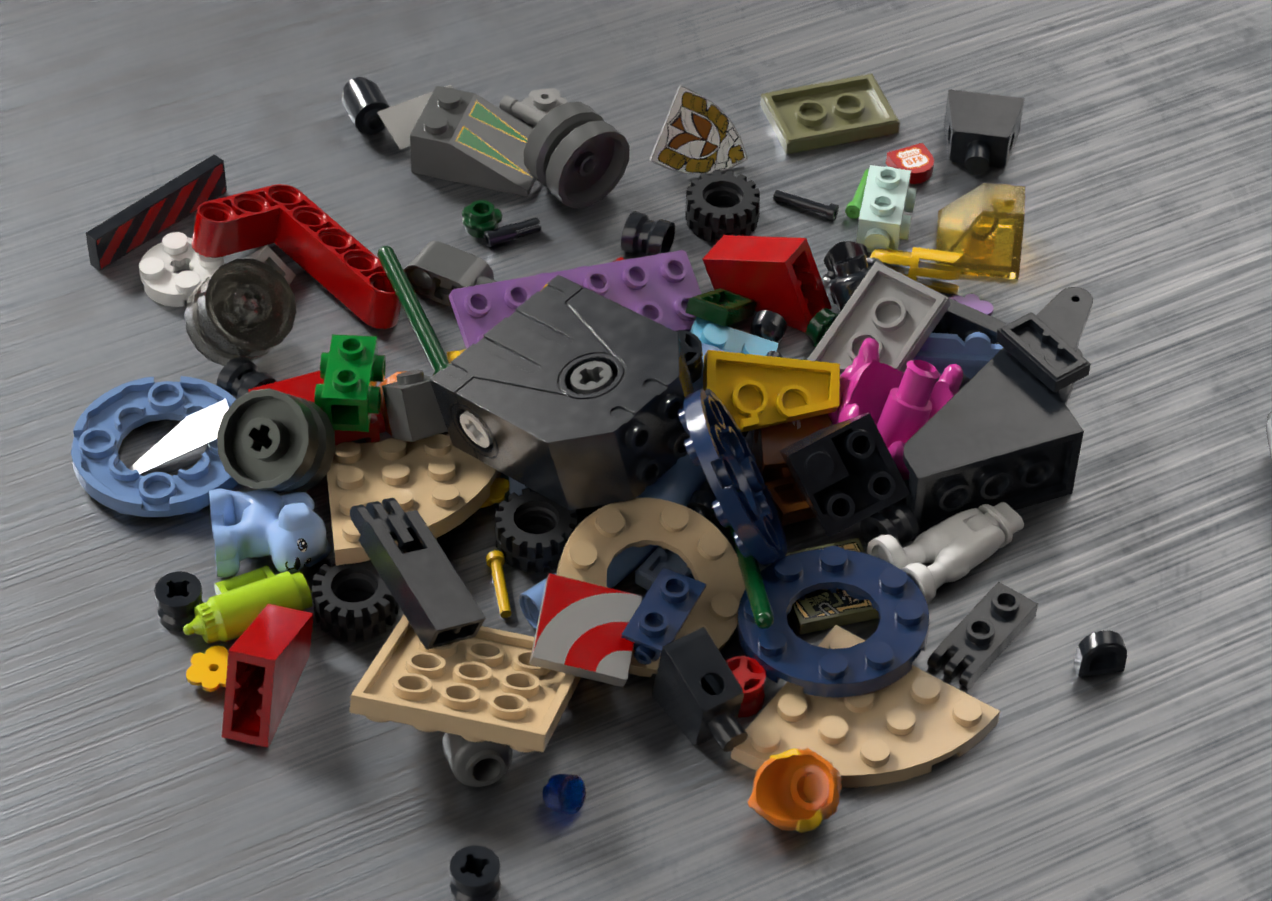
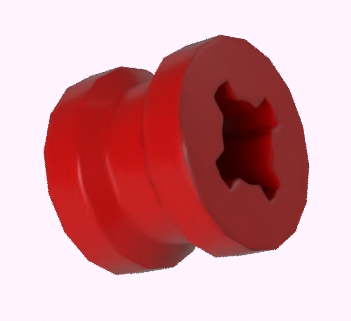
[726,656,766,718]

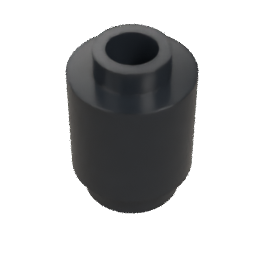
[342,77,390,135]

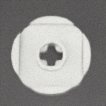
[139,232,225,307]

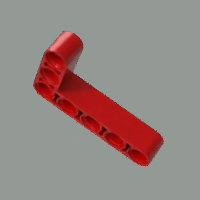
[192,184,402,329]

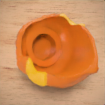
[747,748,843,833]

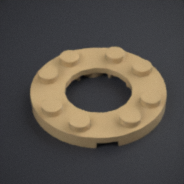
[556,498,745,677]

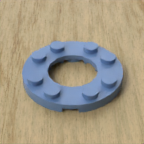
[71,376,238,517]

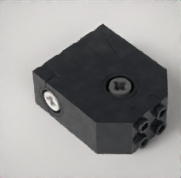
[429,275,694,510]

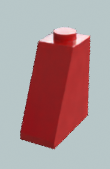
[702,235,832,333]
[222,604,314,748]

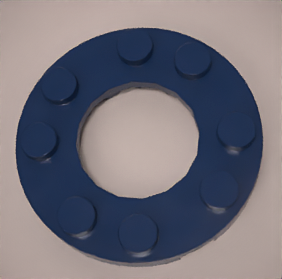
[678,388,787,566]
[738,546,929,698]

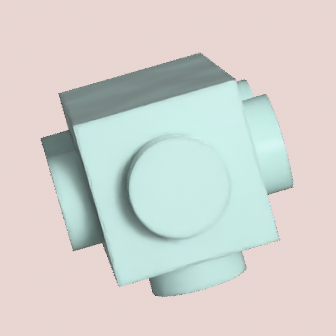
[856,165,917,252]

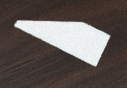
[377,84,453,150]
[129,399,229,474]

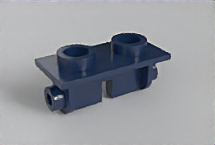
[621,567,706,665]

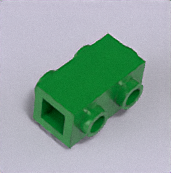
[314,334,386,432]

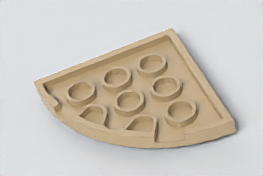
[327,434,502,565]
[731,625,1000,788]

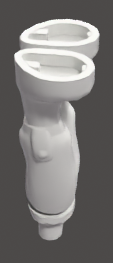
[867,502,1024,604]

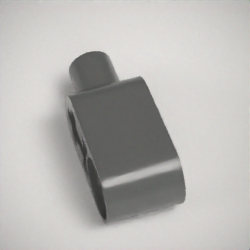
[404,241,497,308]

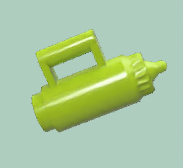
[183,566,313,644]

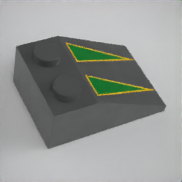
[410,86,536,197]

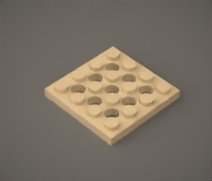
[349,615,581,752]

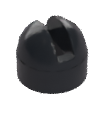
[750,310,788,343]

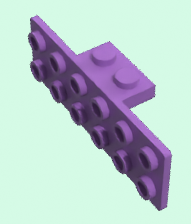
[449,250,701,349]

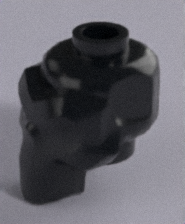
[822,241,884,312]

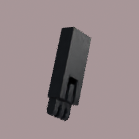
[350,498,486,650]

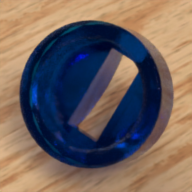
[542,773,586,815]

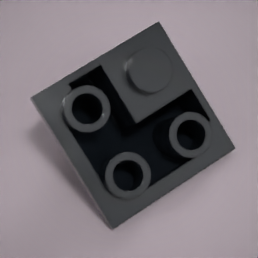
[780,412,911,537]

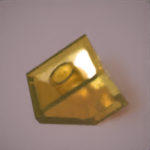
[935,183,1025,279]

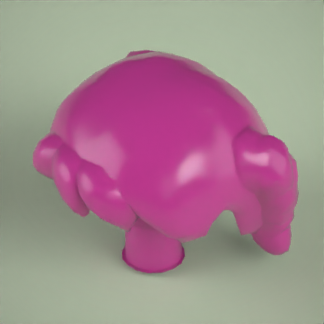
[827,338,963,480]

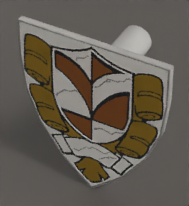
[649,85,748,174]

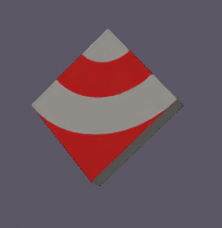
[529,573,642,687]

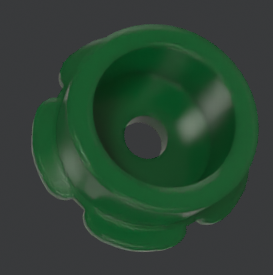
[462,200,502,238]
[806,308,839,348]

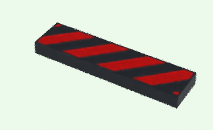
[86,154,227,271]

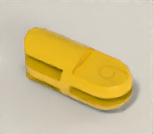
[870,247,963,295]

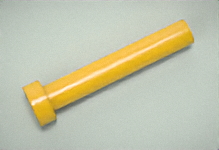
[486,550,512,618]

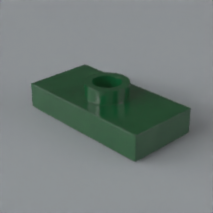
[685,288,757,327]

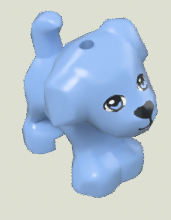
[209,488,331,578]

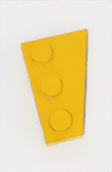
[703,350,840,432]

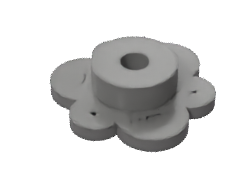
[522,88,567,114]

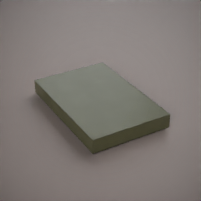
[760,74,900,154]

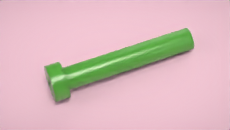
[845,169,869,219]

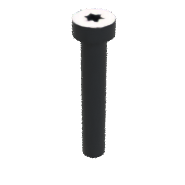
[773,190,839,221]

